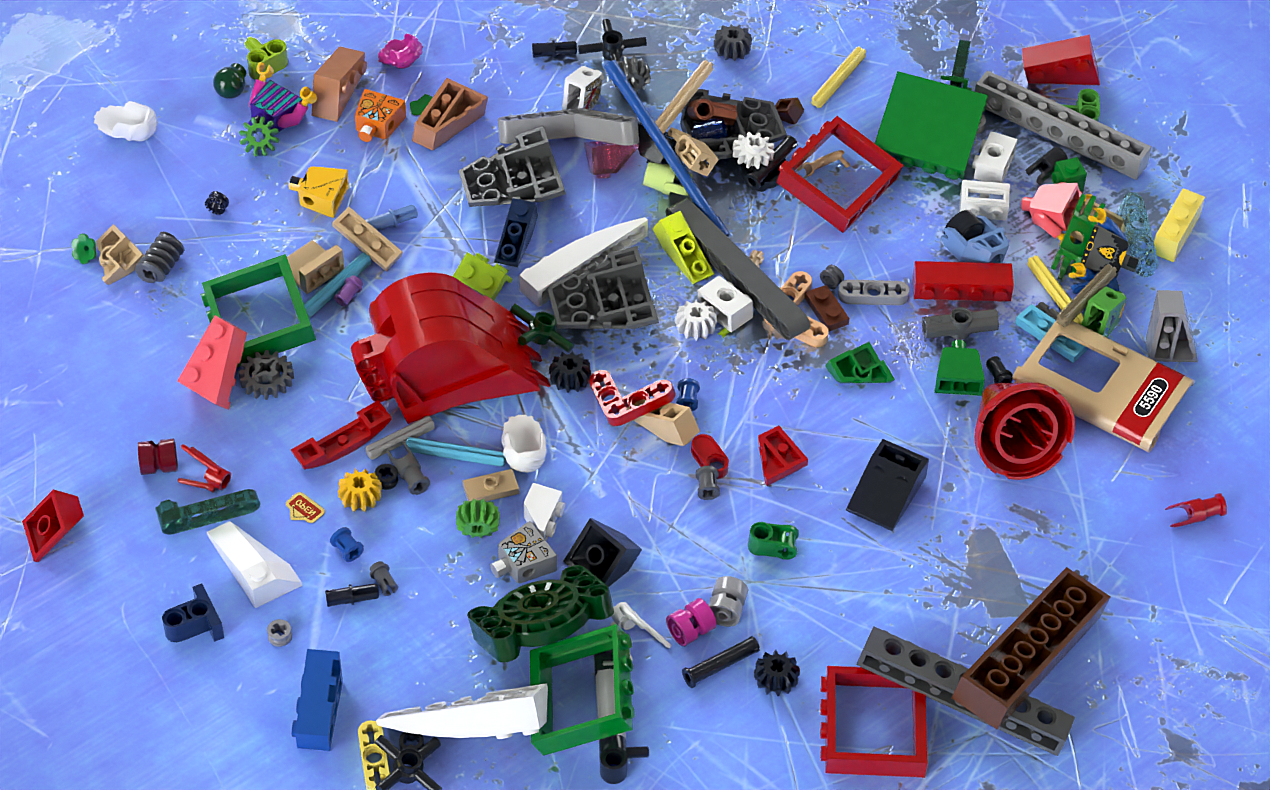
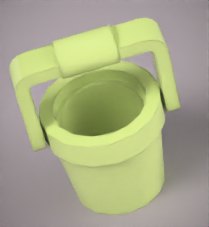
[642,162,693,196]

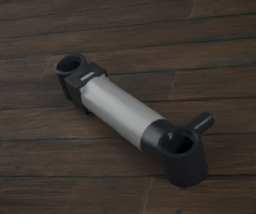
[594,649,649,784]

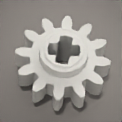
[732,132,774,169]

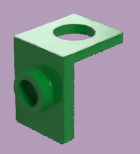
[940,74,972,90]

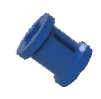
[676,378,700,411]
[330,527,364,562]

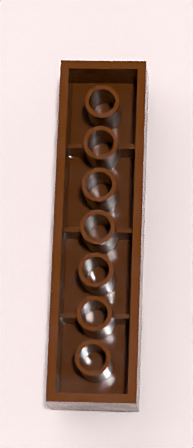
[952,567,1111,729]

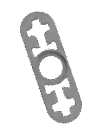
[838,280,910,305]

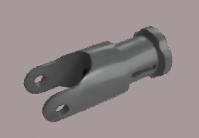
[387,441,430,495]

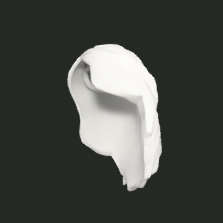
[94,101,157,141]
[502,415,547,473]

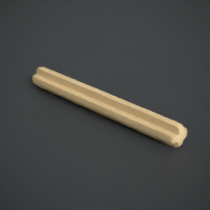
[649,60,713,136]

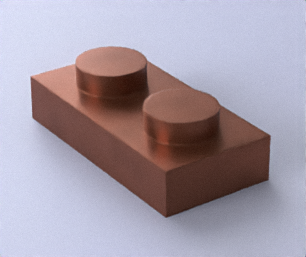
[805,285,849,332]

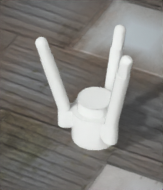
[610,602,671,661]

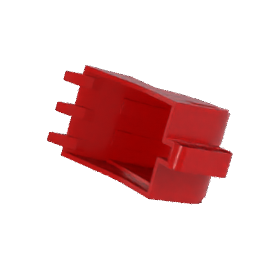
[350,272,551,424]

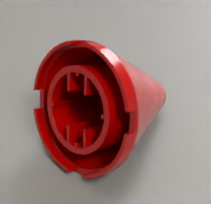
[974,382,1075,480]

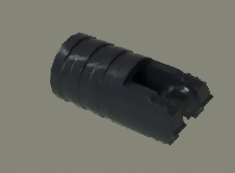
[1025,147,1068,185]

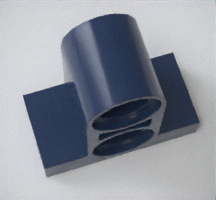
[162,583,224,643]

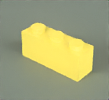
[1151,188,1205,262]

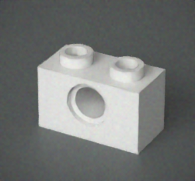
[972,131,1017,183]
[697,276,753,332]

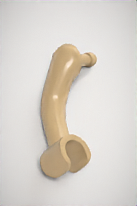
[797,150,850,178]

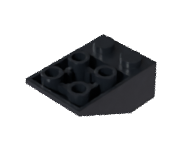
[846,439,929,531]

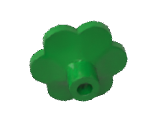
[71,233,97,264]

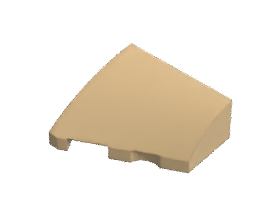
[96,224,144,285]

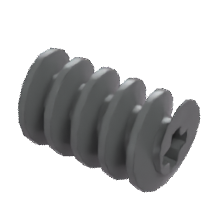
[135,232,185,283]

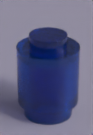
[691,118,727,140]

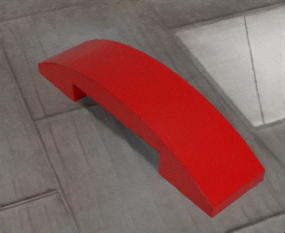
[291,400,392,469]

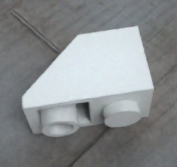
[524,483,565,541]

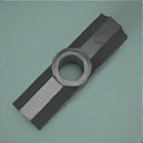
[922,307,999,340]

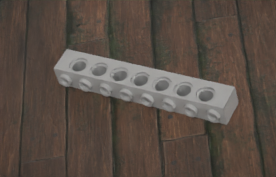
[975,70,1151,180]

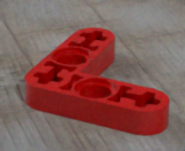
[589,370,676,426]

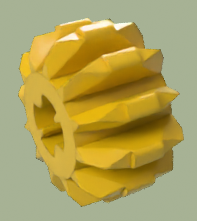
[338,468,382,512]

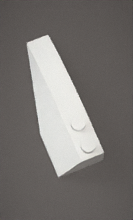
[376,683,548,739]

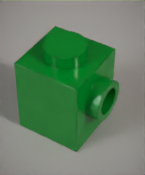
[1052,157,1087,193]

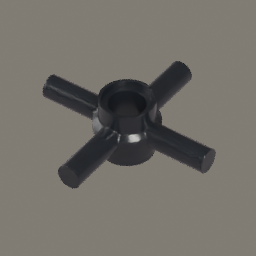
[578,19,647,61]
[375,735,442,790]

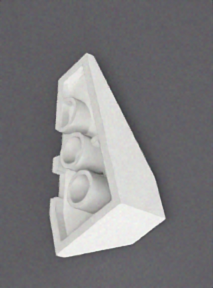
[207,521,302,608]

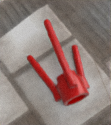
[178,444,232,493]

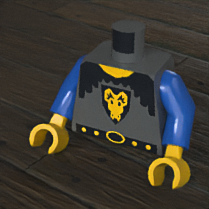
[1069,208,1139,282]

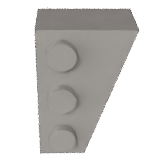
[1146,290,1198,362]

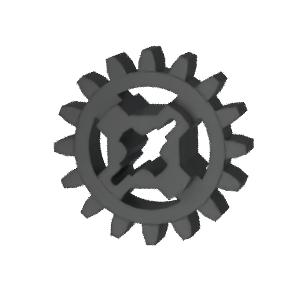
[239,350,294,400]

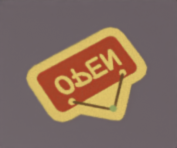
[286,492,325,523]

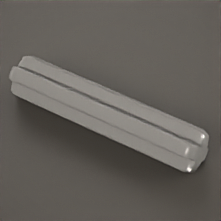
[365,416,435,460]

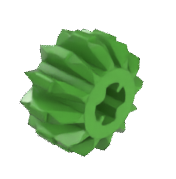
[239,117,279,157]
[456,498,500,538]

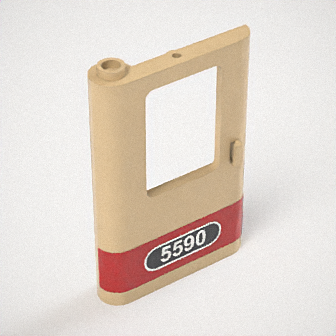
[1012,318,1195,453]

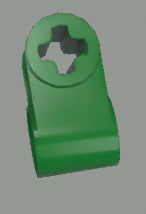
[747,522,799,560]

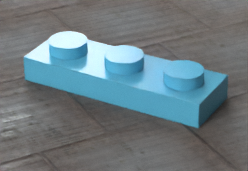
[1015,304,1089,363]

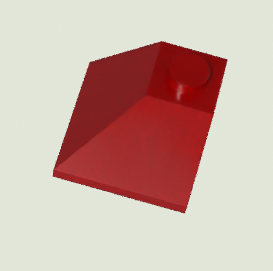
[22,489,84,562]

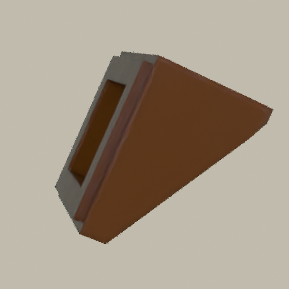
[775,97,804,124]

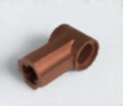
[687,99,737,126]

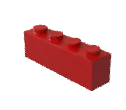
[913,261,1014,302]

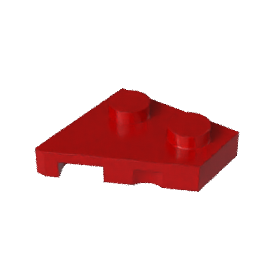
[758,425,808,486]

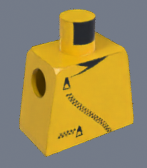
[289,166,349,218]

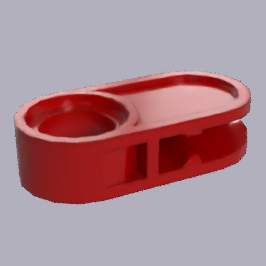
[691,434,729,479]

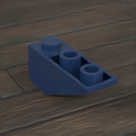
[494,198,538,267]

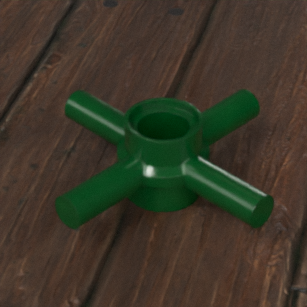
[510,303,574,353]

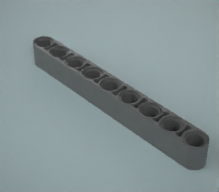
[665,198,811,341]

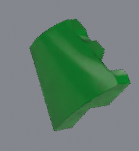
[825,341,895,383]

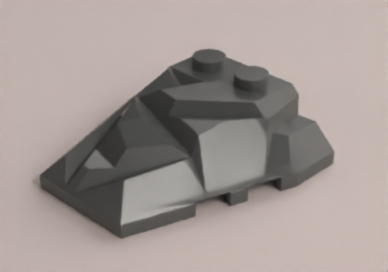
[680,89,787,159]
[459,126,566,207]
[547,246,659,329]

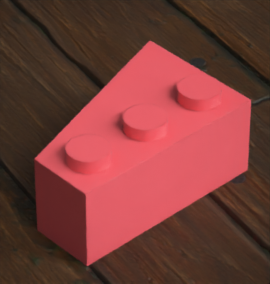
[177,316,247,410]

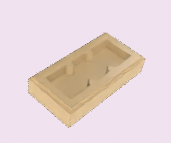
[463,469,519,502]

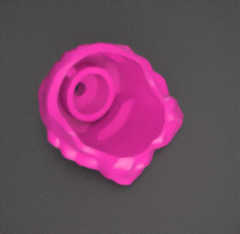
[378,33,423,68]

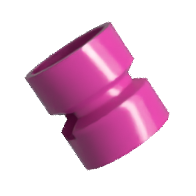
[666,598,717,646]

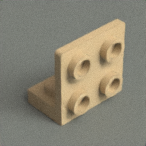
[287,240,344,294]

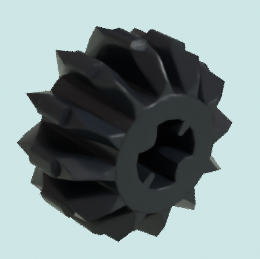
[549,350,591,393]
[754,649,800,696]

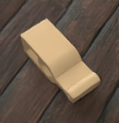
[668,127,719,177]

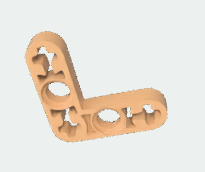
[764,271,829,347]

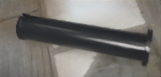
[744,135,798,190]
[682,636,760,688]

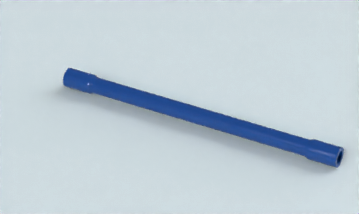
[604,60,730,237]

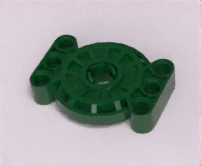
[467,565,614,662]

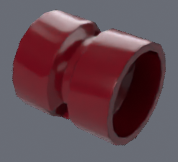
[138,438,178,475]

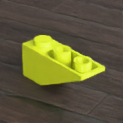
[652,211,714,284]

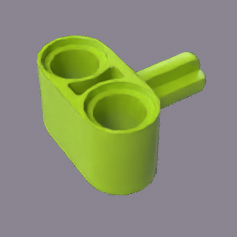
[244,36,288,80]

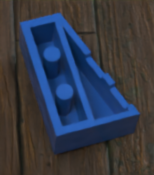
[291,649,343,751]

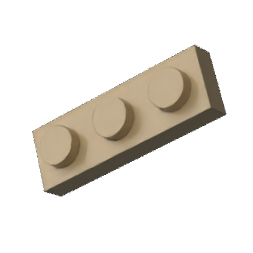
[332,207,403,271]

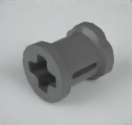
[695,466,720,500]

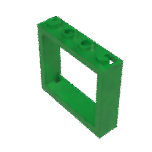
[200,254,316,367]
[530,624,635,756]

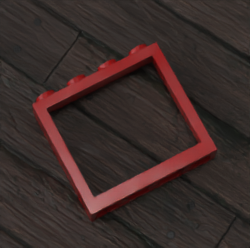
[776,116,903,233]
[820,666,928,778]

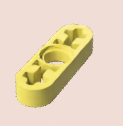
[358,720,390,790]

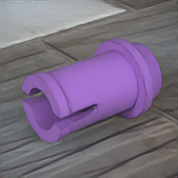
[334,275,363,307]

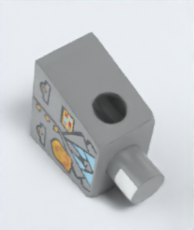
[490,521,557,583]

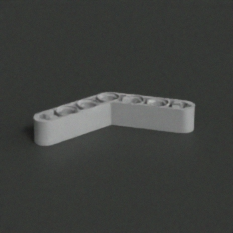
[498,108,639,146]

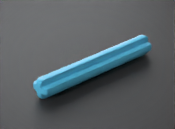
[304,253,371,318]
[406,437,506,467]

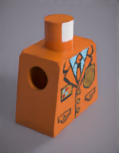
[355,89,406,142]

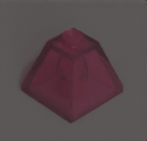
[584,141,639,178]

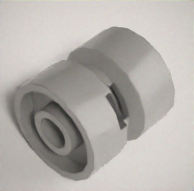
[708,576,749,627]

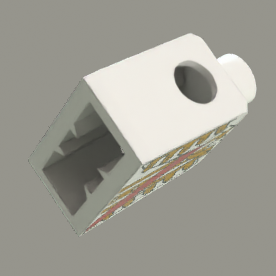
[562,66,604,110]

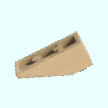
[627,398,700,446]

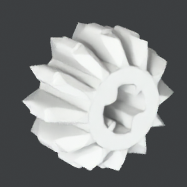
[675,299,717,341]

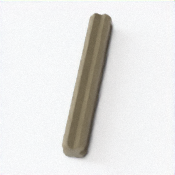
[1057,264,1117,327]

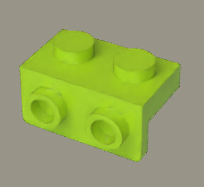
[452,252,513,300]

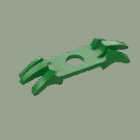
[1051,194,1106,280]

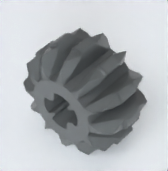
[714,24,752,61]
[613,56,651,94]

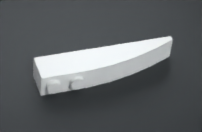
[519,217,648,307]

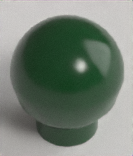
[213,63,246,98]

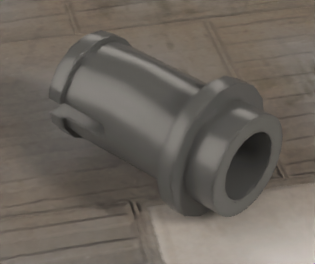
[370,561,398,596]

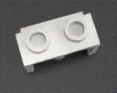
[959,180,1010,221]

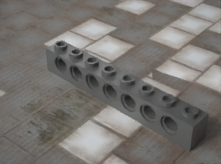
[856,626,1075,756]

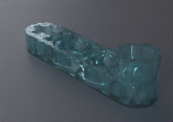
[1117,192,1158,277]

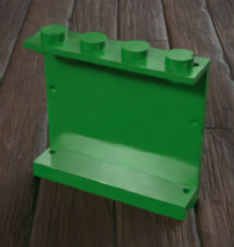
[875,71,988,180]

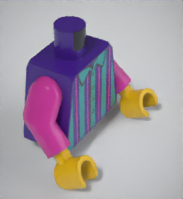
[248,62,317,132]

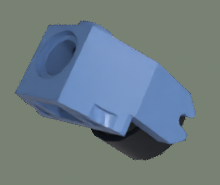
[941,210,1009,263]

